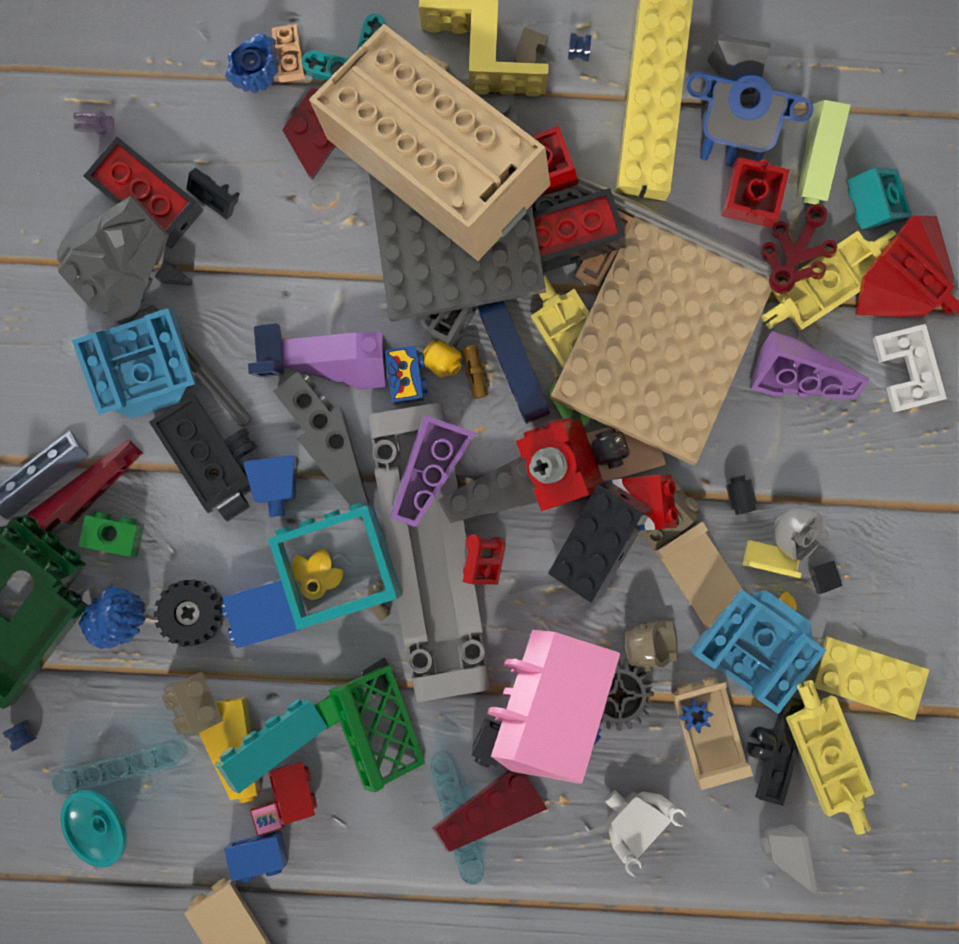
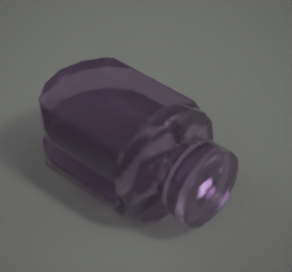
[73,111,114,135]

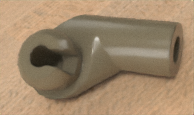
[367,581,391,621]

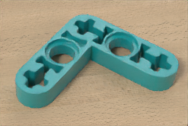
[301,14,387,81]

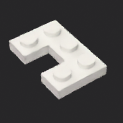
[872,324,947,413]

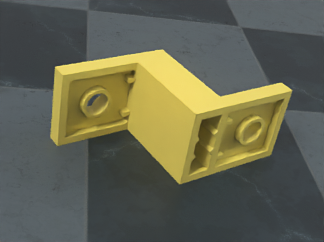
[419,0,549,97]

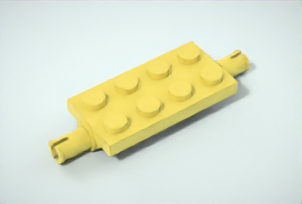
[761,230,896,332]
[530,275,589,370]
[786,680,874,835]

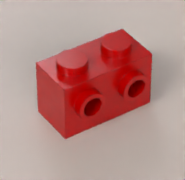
[268,762,317,825]

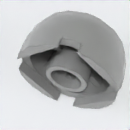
[774,507,826,561]

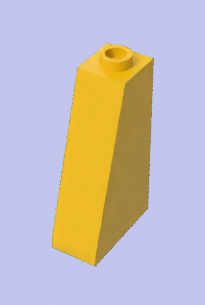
[199,696,262,803]

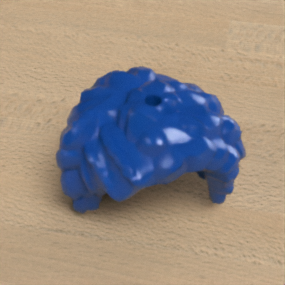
[225,33,279,93]
[79,587,145,649]

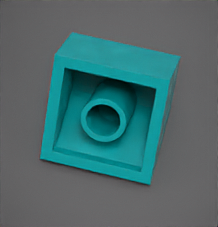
[847,167,912,229]

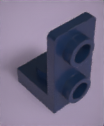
[248,323,284,378]

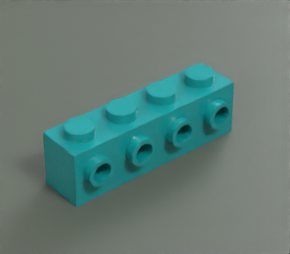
[215,699,327,794]

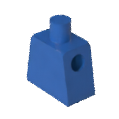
[243,455,298,517]

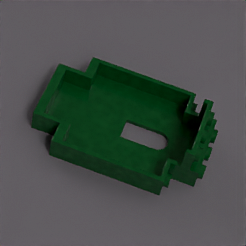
[0,515,87,709]

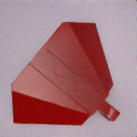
[855,216,959,318]

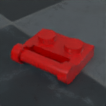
[462,535,506,585]

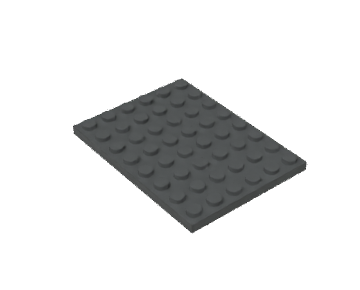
[369,94,546,322]

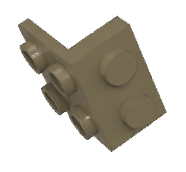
[639,473,701,550]
[162,671,223,737]

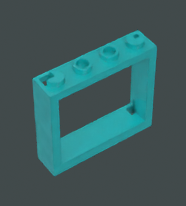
[268,502,402,630]

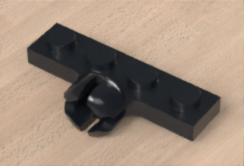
[747,697,805,806]

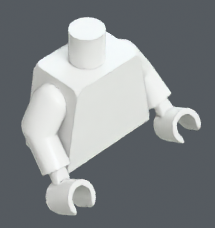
[604,790,689,877]

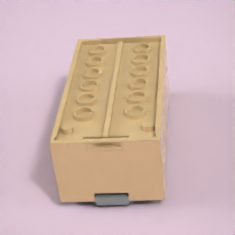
[309,24,550,261]

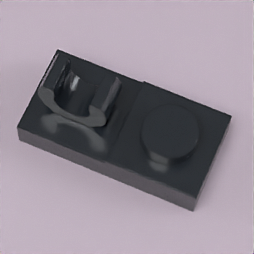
[186,167,240,220]

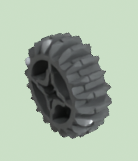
[600,659,654,731]

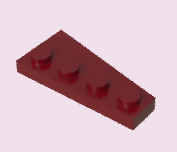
[432,770,547,852]

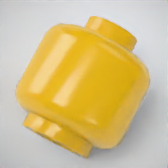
[423,340,462,378]

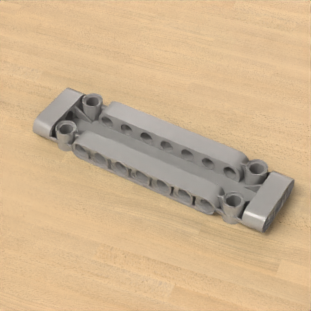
[368,403,491,702]

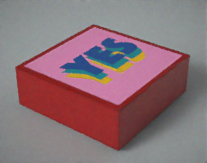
[250,801,284,836]

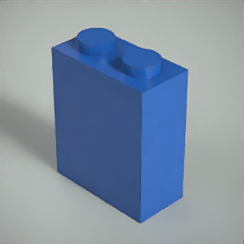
[221,581,301,648]

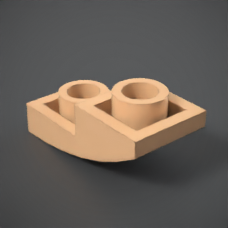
[272,24,305,83]

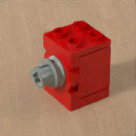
[516,417,604,512]

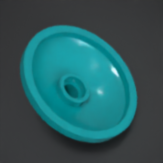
[60,790,127,868]

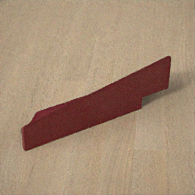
[27,440,143,533]

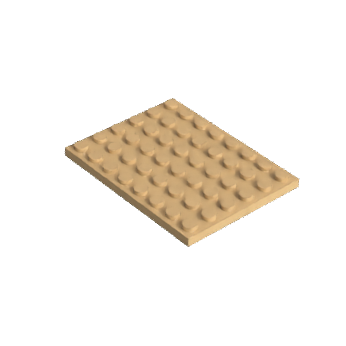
[550,217,772,465]

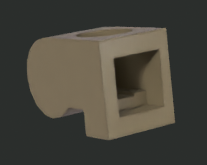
[514,27,548,63]

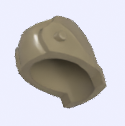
[625,621,678,671]

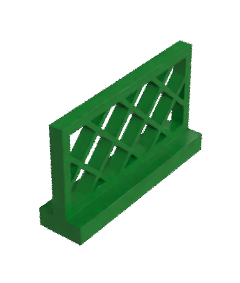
[329,665,425,793]

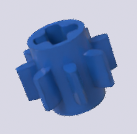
[678,698,713,733]

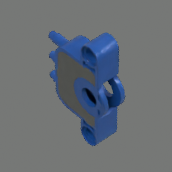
[686,71,814,166]

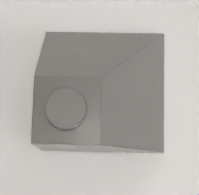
[760,824,818,893]

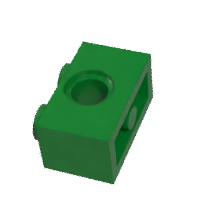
[78,511,144,557]

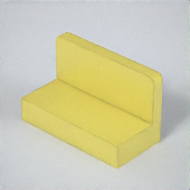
[742,540,802,578]

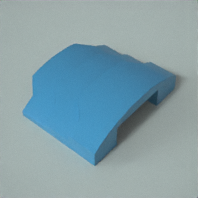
[71,307,196,418]
[691,589,827,714]

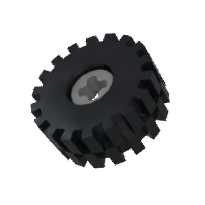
[154,579,225,647]

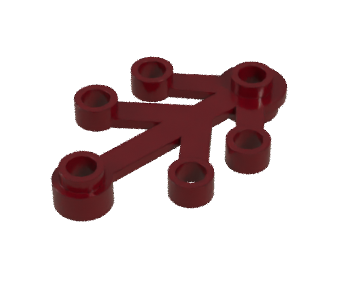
[761,204,837,294]

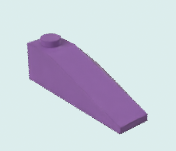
[750,331,870,399]
[281,332,386,389]

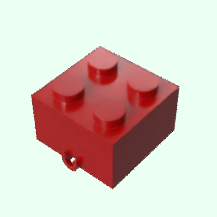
[721,157,790,228]

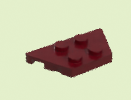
[282,88,336,180]

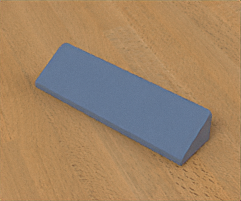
[0,431,88,519]

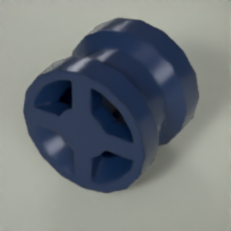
[568,33,592,62]
[3,720,37,752]

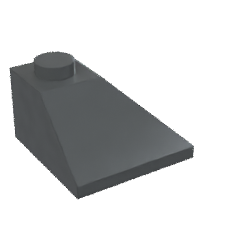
[708,35,770,95]

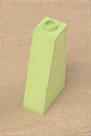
[797,100,851,204]

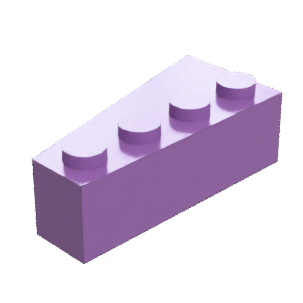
[389,415,476,527]

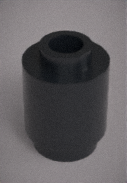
[726,475,757,515]

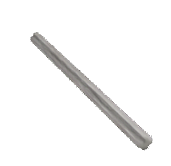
[573,175,783,283]

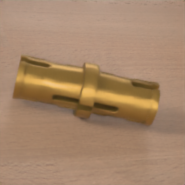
[461,345,489,399]

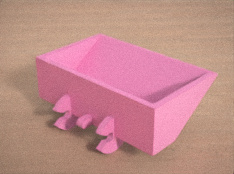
[487,630,620,784]

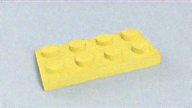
[812,637,929,720]

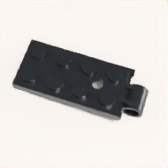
[149,394,250,522]

